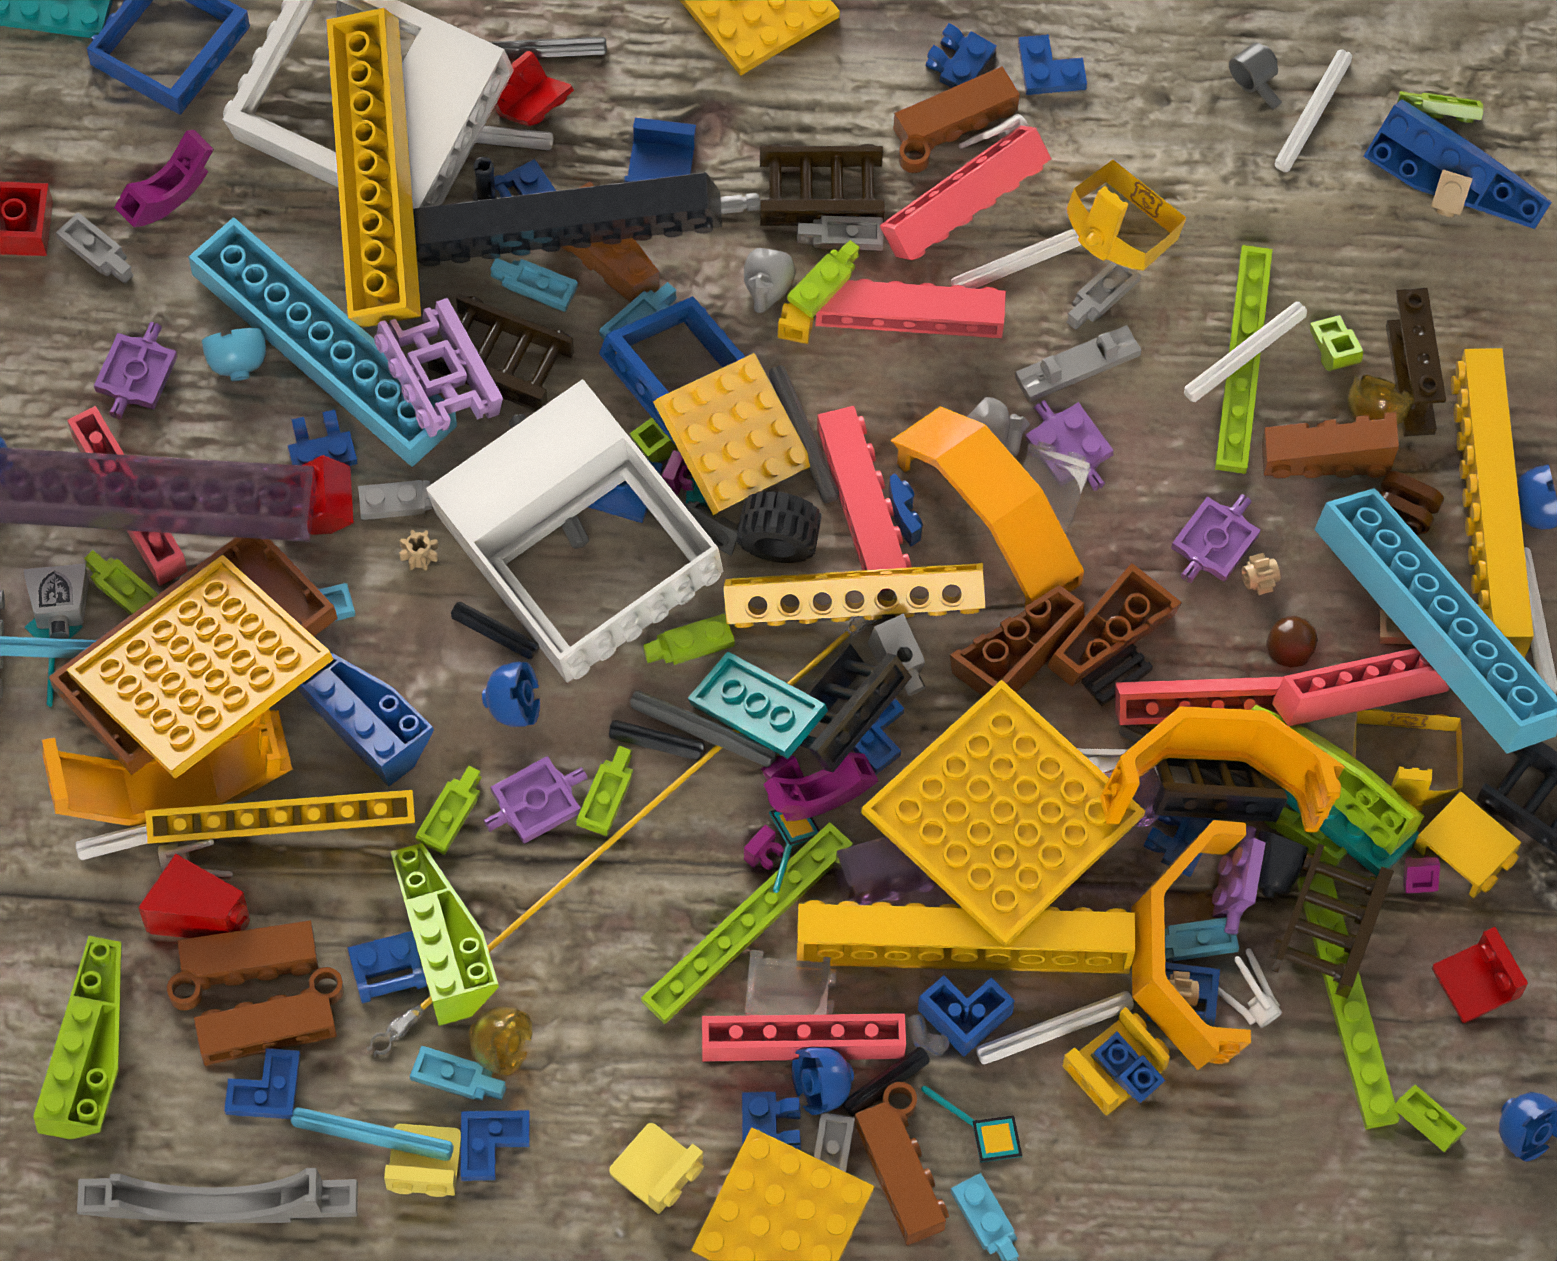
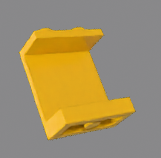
[1413,791,1521,899]
[1062,1007,1170,1116]

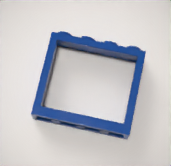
[87,0,250,115]
[599,296,745,444]

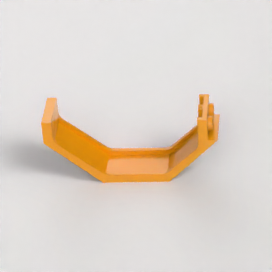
[891,406,1084,610]
[1100,706,1345,832]
[42,709,293,826]
[1131,820,1251,1070]

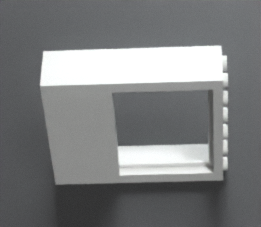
[223,0,514,209]
[426,379,724,683]

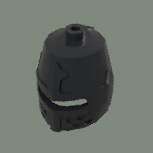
[1257,829,1309,898]

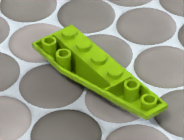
[1251,705,1424,855]
[390,843,499,1026]
[33,936,122,1140]

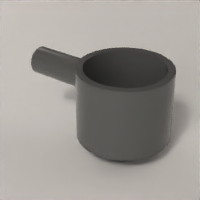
[1229,42,1282,110]

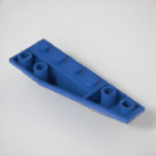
[1363,99,1552,229]
[296,652,434,787]

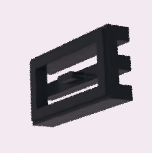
[1082,643,1153,706]

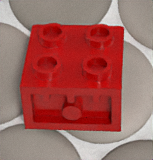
[494,51,574,127]
[1432,926,1528,1023]

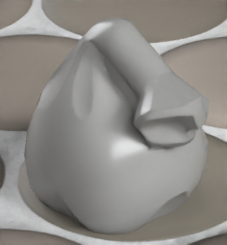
[744,248,796,313]
[967,397,1030,456]

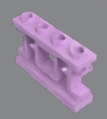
[374,298,503,438]

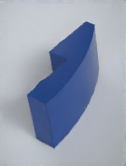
[889,473,923,547]
[1091,1032,1165,1103]

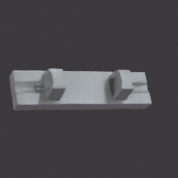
[1015,325,1141,403]

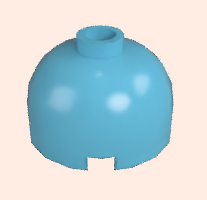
[202,328,266,381]

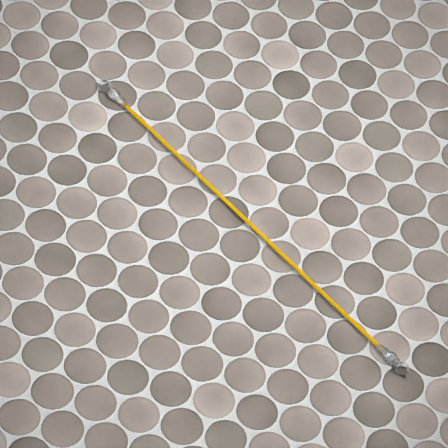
[367,589,896,1057]

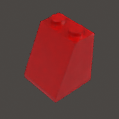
[138,854,250,938]

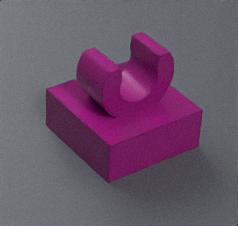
[661,450,694,496]
[761,755,804,781]
[744,824,784,870]
[1403,855,1440,893]

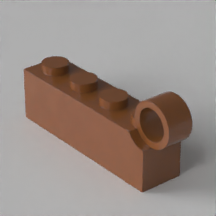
[893,66,1020,173]
[167,920,319,1010]
[194,967,344,1066]
[854,1082,949,1245]

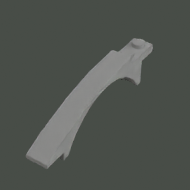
[77,1168,358,1223]

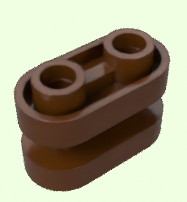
[1379,471,1444,535]

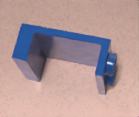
[624,117,696,182]

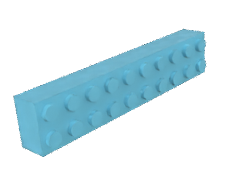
[188,217,457,467]
[1314,488,1557,754]

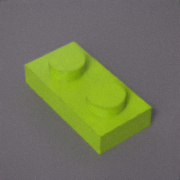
[1393,1085,1467,1152]

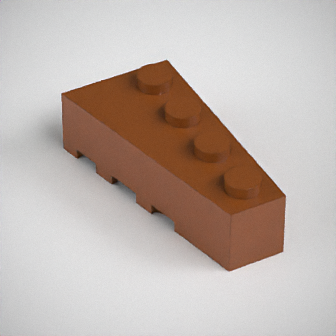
[562,181,660,302]
[1261,412,1399,478]
[1047,563,1182,687]
[950,585,1085,696]

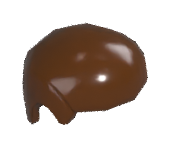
[1266,616,1318,668]

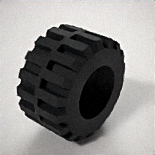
[736,492,822,563]

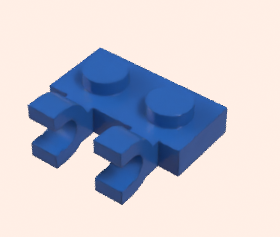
[925,23,997,88]
[288,410,358,470]
[1143,815,1221,877]
[742,1092,801,1151]

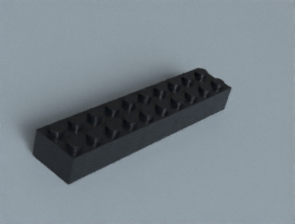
[413,172,722,267]

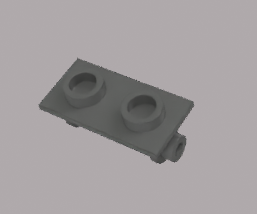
[683,501,739,556]

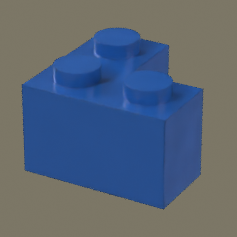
[918,975,1015,1057]

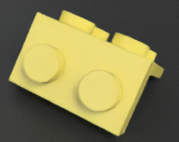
[609,1123,704,1214]
[384,1124,461,1197]

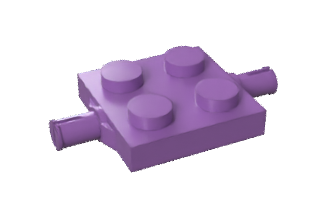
[94,322,177,419]
[1025,400,1113,491]
[1171,494,1261,583]
[483,756,588,844]
[1212,826,1266,935]

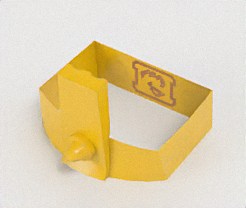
[1066,160,1186,271]
[1352,709,1463,811]

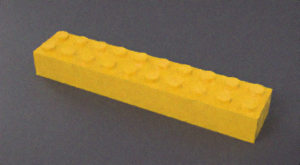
[326,8,421,328]
[1451,348,1534,659]
[796,900,1135,974]

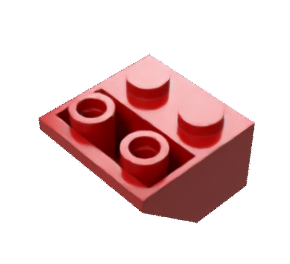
[278,455,354,536]

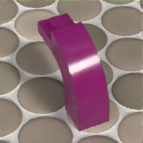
[114,130,214,227]
[763,752,879,821]

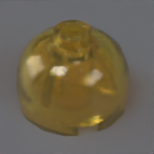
[1347,374,1413,426]
[469,1006,532,1076]

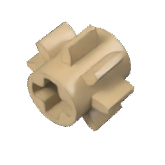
[399,530,439,570]
[1241,553,1280,595]
[1168,971,1199,1006]

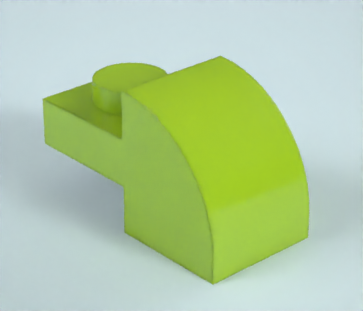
[1310,315,1363,371]
[629,418,678,462]

